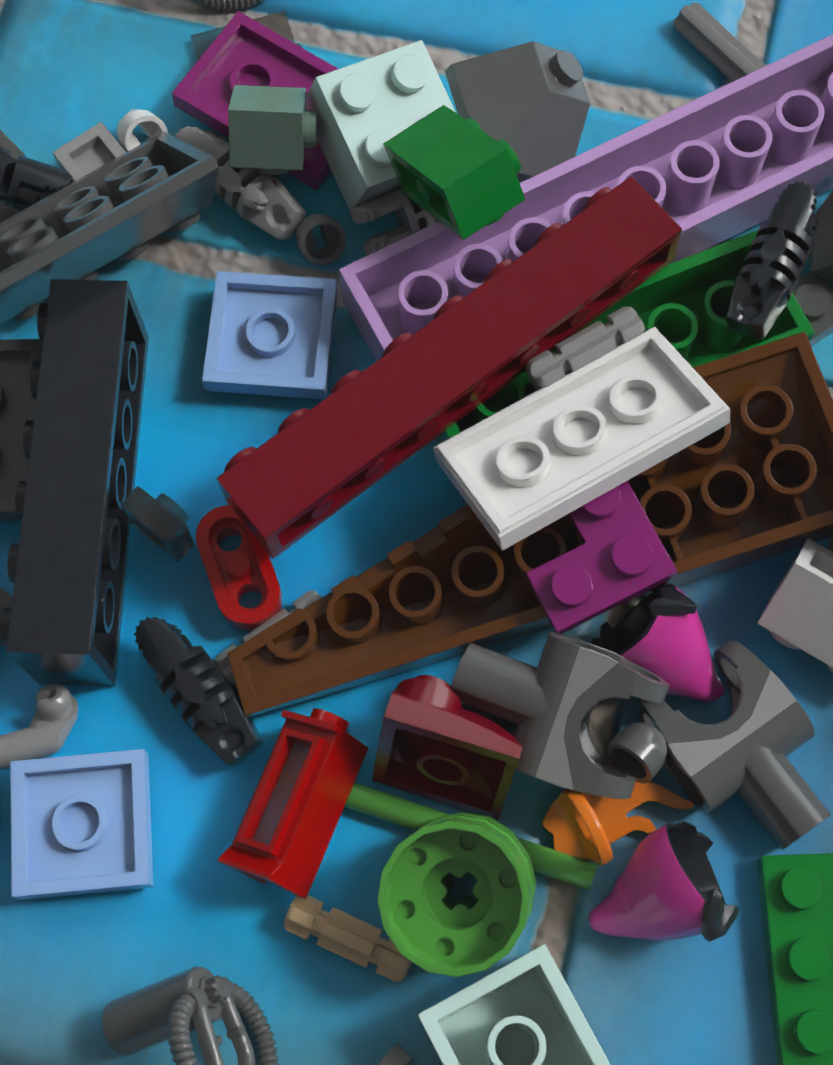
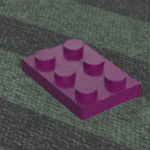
[172,11,338,190]

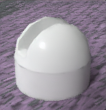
[116,109,168,152]

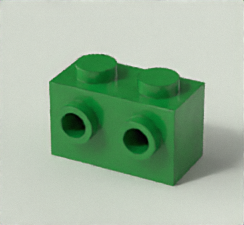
[383,105,525,240]

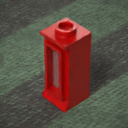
[218,708,369,899]

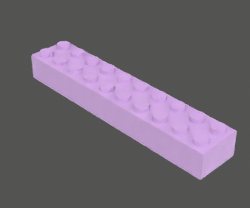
[339,34,833,361]

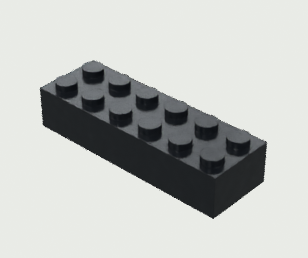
[0,279,149,687]

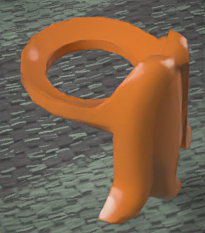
[542,763,694,866]

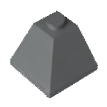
[445,41,590,182]

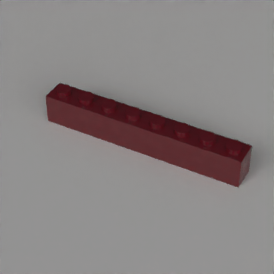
[216,176,682,559]

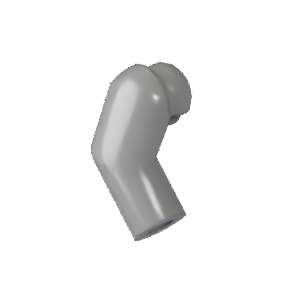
[0,684,78,769]

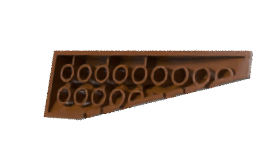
[227,331,833,717]

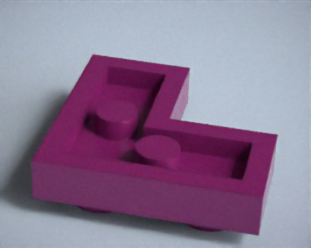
[526,481,678,634]

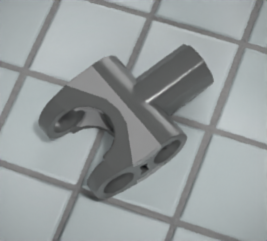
[451,632,669,799]
[638,640,831,850]

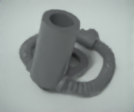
[102,967,278,1065]

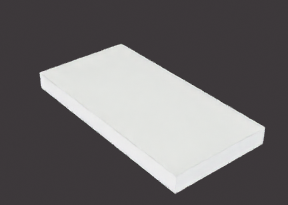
[433,327,730,551]

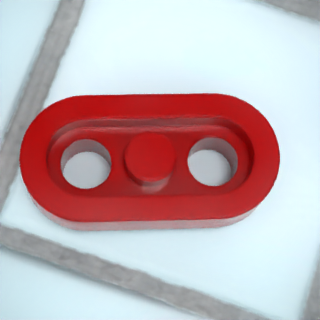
[196,505,283,631]

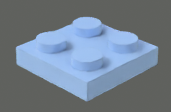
[202,271,338,399]
[10,749,153,900]

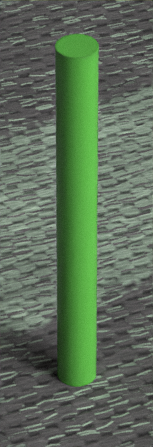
[345,782,597,890]

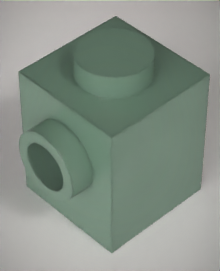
[228,85,318,175]

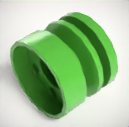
[377,812,537,977]

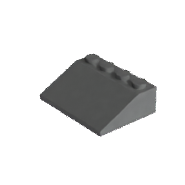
[0,132,219,323]

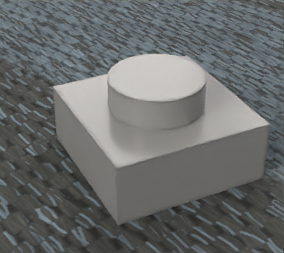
[52,122,126,183]

